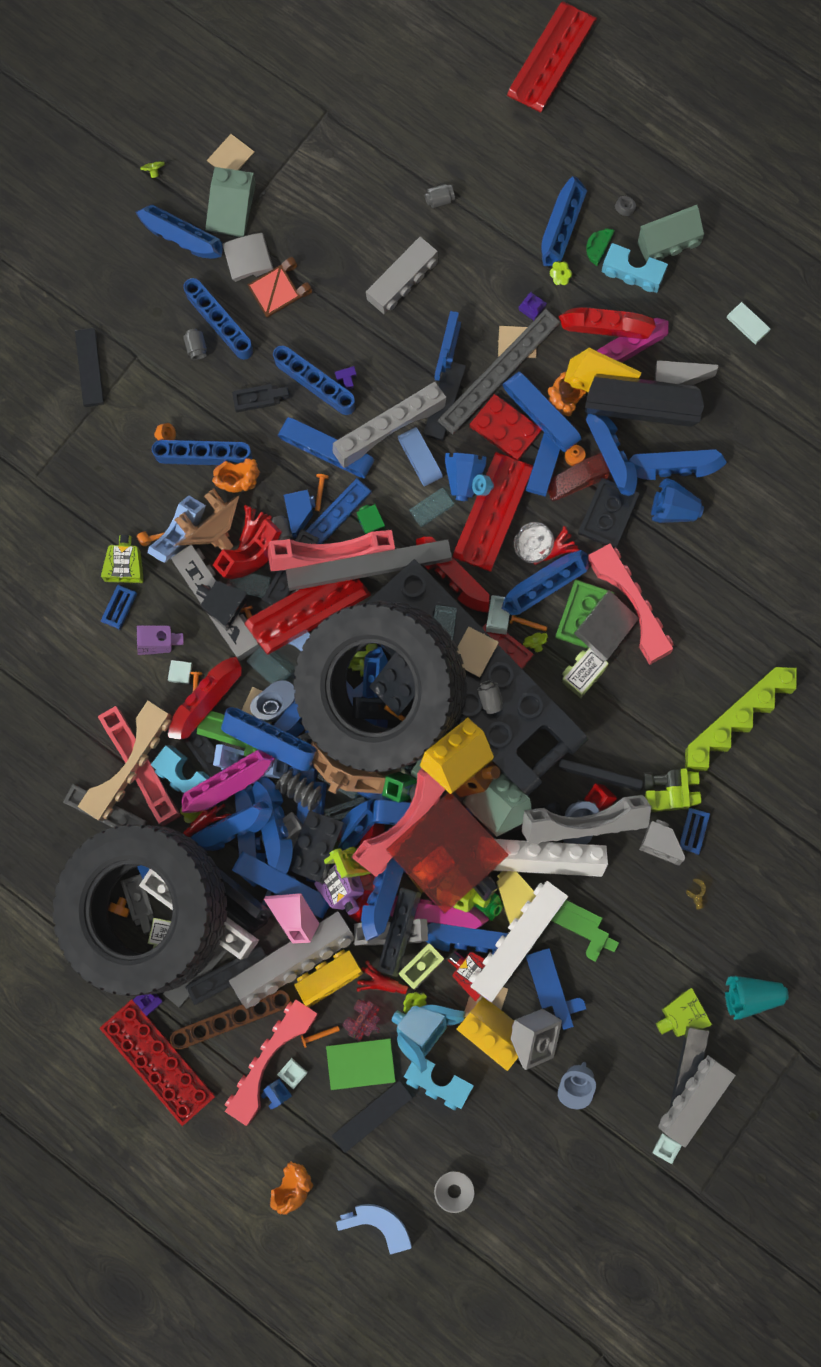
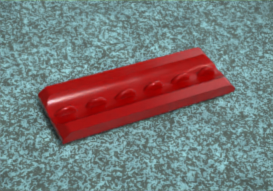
[507,1,597,113]
[453,452,533,572]
[245,578,371,655]
[99,999,215,1126]

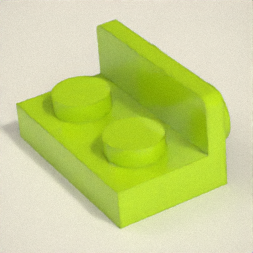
[324,847,370,878]

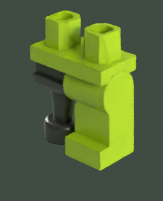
[644,769,701,812]

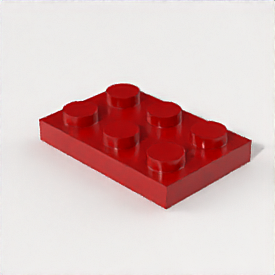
[470,394,542,461]

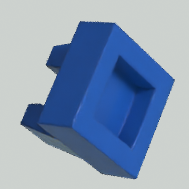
[261,1079,292,1109]

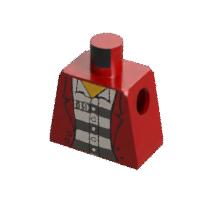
[448,951,486,1002]

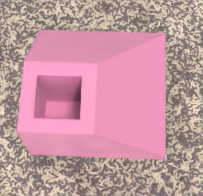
[264,894,319,944]

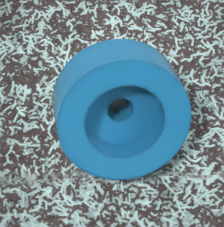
[472,475,494,496]

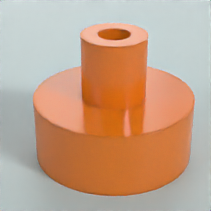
[154,423,176,440]
[565,445,585,467]
[108,897,130,918]

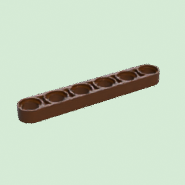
[170,990,291,1049]

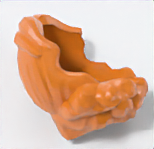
[548,372,586,416]
[212,458,260,493]
[270,1162,313,1215]

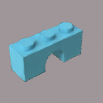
[602,243,668,293]
[151,745,210,793]
[404,1059,474,1110]

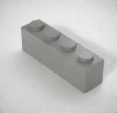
[366,237,438,314]
[658,1055,736,1147]

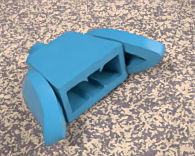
[392,1005,466,1073]

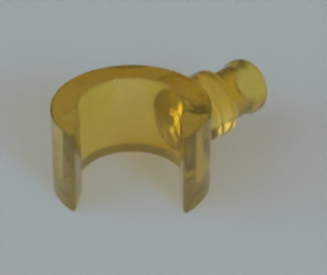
[686,879,706,909]

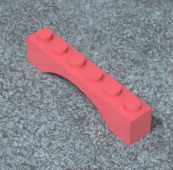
[268,530,395,571]
[588,544,674,665]
[98,706,181,826]
[351,768,445,877]
[225,1000,319,1126]

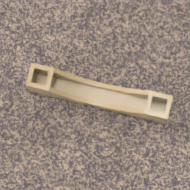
[77,701,172,821]

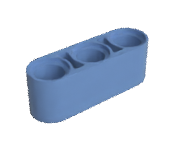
[398,427,443,487]

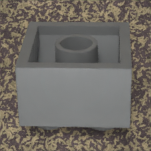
[639,820,685,865]
[511,1009,562,1070]

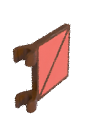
[247,257,313,318]

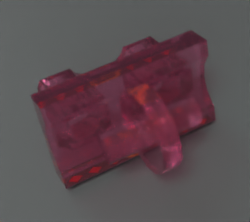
[343,999,381,1041]

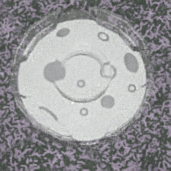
[514,522,554,563]

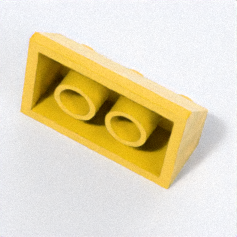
[564,348,641,392]
[420,718,494,794]
[295,950,364,1008]
[457,997,518,1071]

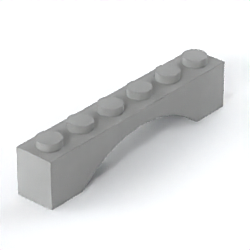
[333,382,446,468]
[522,795,651,844]

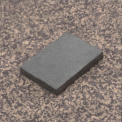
[574,590,639,662]

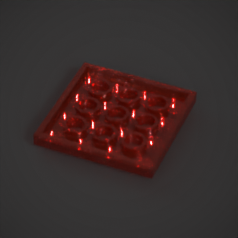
[386,793,509,914]

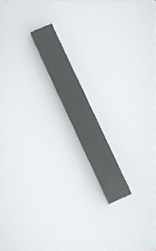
[438,309,560,435]
[286,540,452,591]

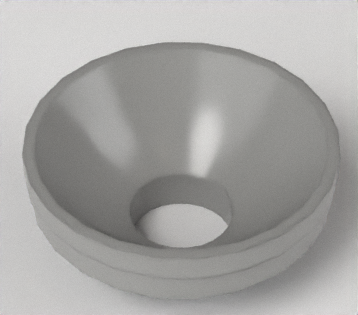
[434,1171,474,1213]

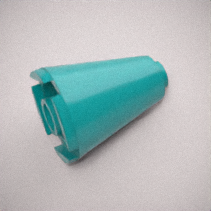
[725,976,789,1020]

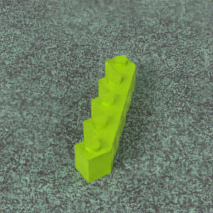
[685,667,797,771]

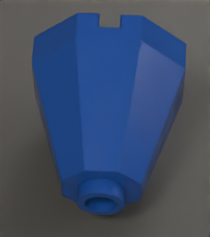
[445,453,487,501]
[651,478,704,523]

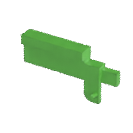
[197,711,258,757]
[551,900,619,962]

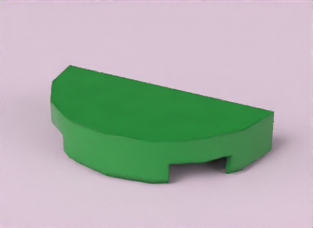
[586,229,615,266]

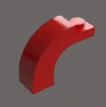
[213,519,282,579]

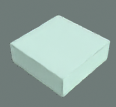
[168,660,193,684]
[277,1058,308,1089]
[652,1133,682,1164]

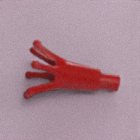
[238,505,272,549]
[532,526,580,565]
[183,804,231,837]
[357,961,408,994]

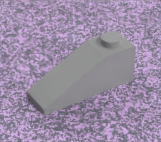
[654,361,718,386]

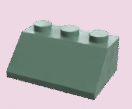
[638,205,704,263]
[463,772,532,836]

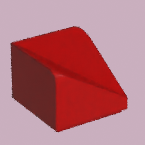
[584,783,617,812]

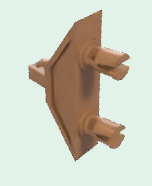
[174,488,239,550]
[311,742,386,794]

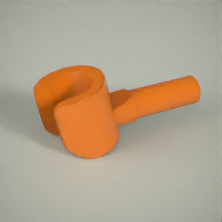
[137,531,165,546]

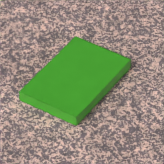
[555,579,614,649]
[326,1039,395,1090]

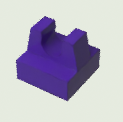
[519,292,547,321]
[335,366,356,390]
[133,993,164,1016]

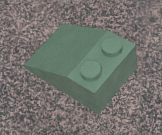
[205,167,256,237]

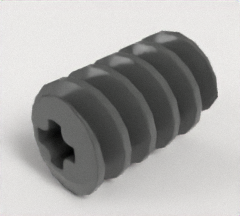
[275,768,322,812]

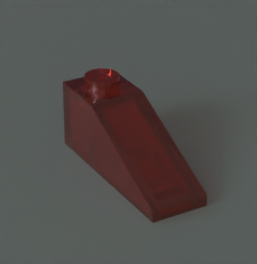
[548,453,610,502]

